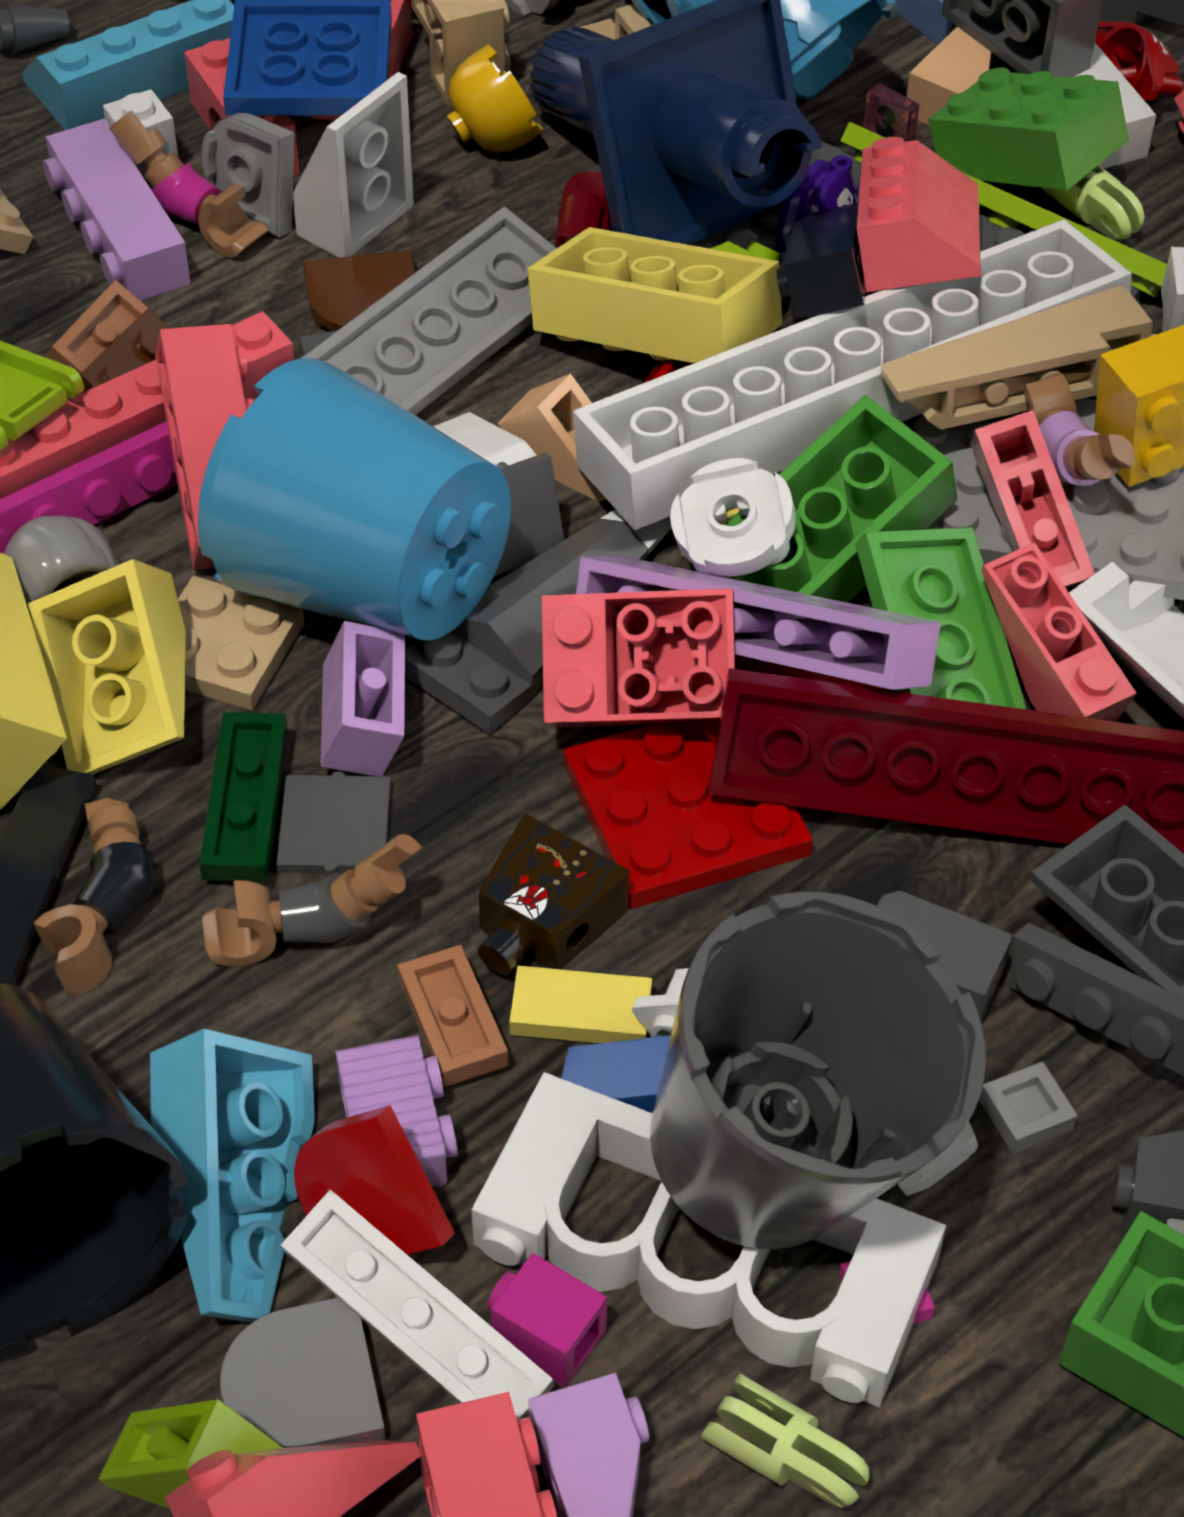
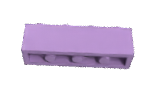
[43,118,191,301]

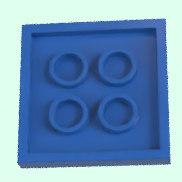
[223,0,392,117]

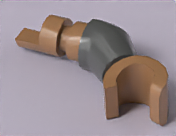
[202,834,422,967]

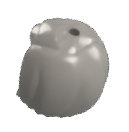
[4,515,120,621]

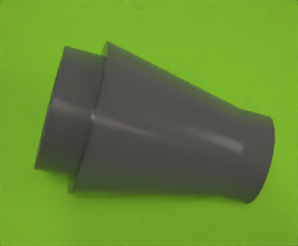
[0,3,70,54]

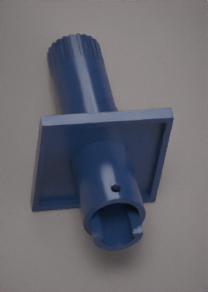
[530,0,822,245]

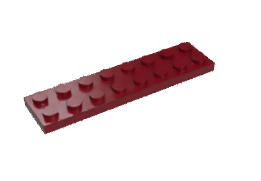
[708,668,1184,854]

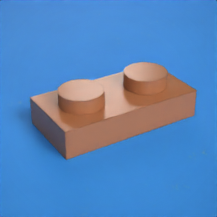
[45,280,148,374]
[397,944,509,1087]

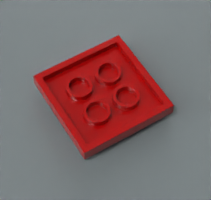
[563,719,813,910]

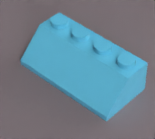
[22,0,234,130]

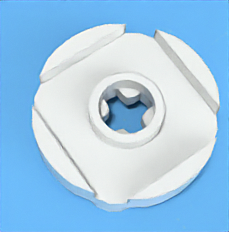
[670,458,796,577]

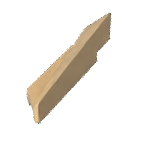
[881,286,1153,430]

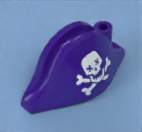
[776,155,859,266]

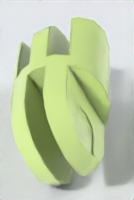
[1042,165,1145,241]
[701,1373,870,1508]

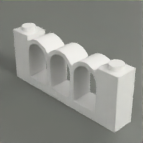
[471,1072,946,1408]

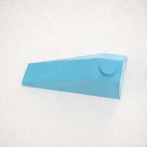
[150,1029,315,1323]

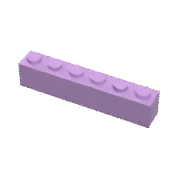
[576,556,941,690]

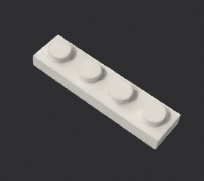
[281,1190,555,1420]

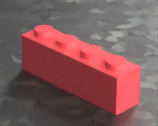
[155,324,254,570]

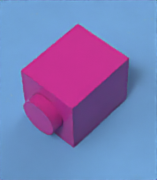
[487,1253,607,1388]

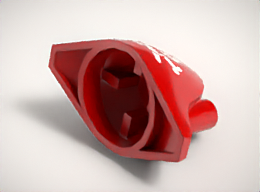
[1095,22,1183,101]

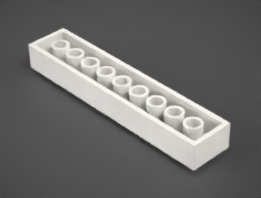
[573,219,1132,530]

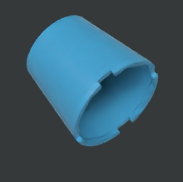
[198,358,511,641]

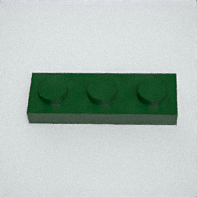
[199,712,288,882]

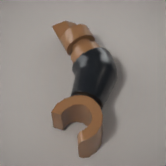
[33,798,153,995]

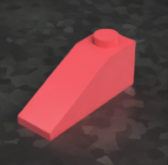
[973,410,1095,589]
[165,1440,420,1517]

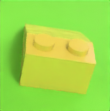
[28,559,186,774]

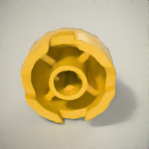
[446,44,544,153]

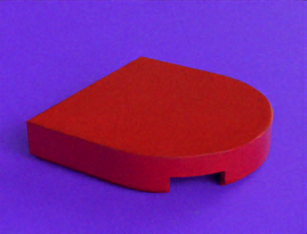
[294,1105,455,1255]

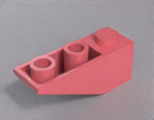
[981,542,1137,722]

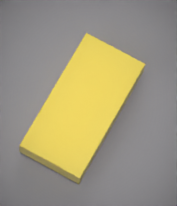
[509,966,652,1043]

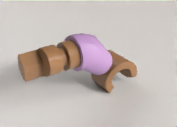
[1009,374,1135,486]

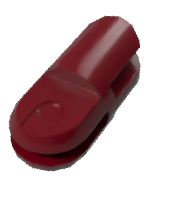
[555,171,611,248]

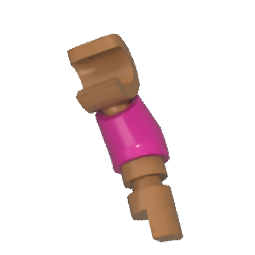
[109,110,270,258]

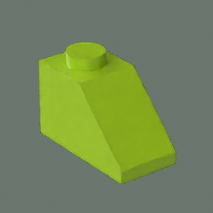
[98,1399,283,1509]

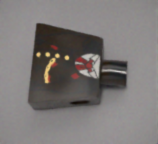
[478,814,630,975]

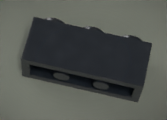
[776,203,866,319]

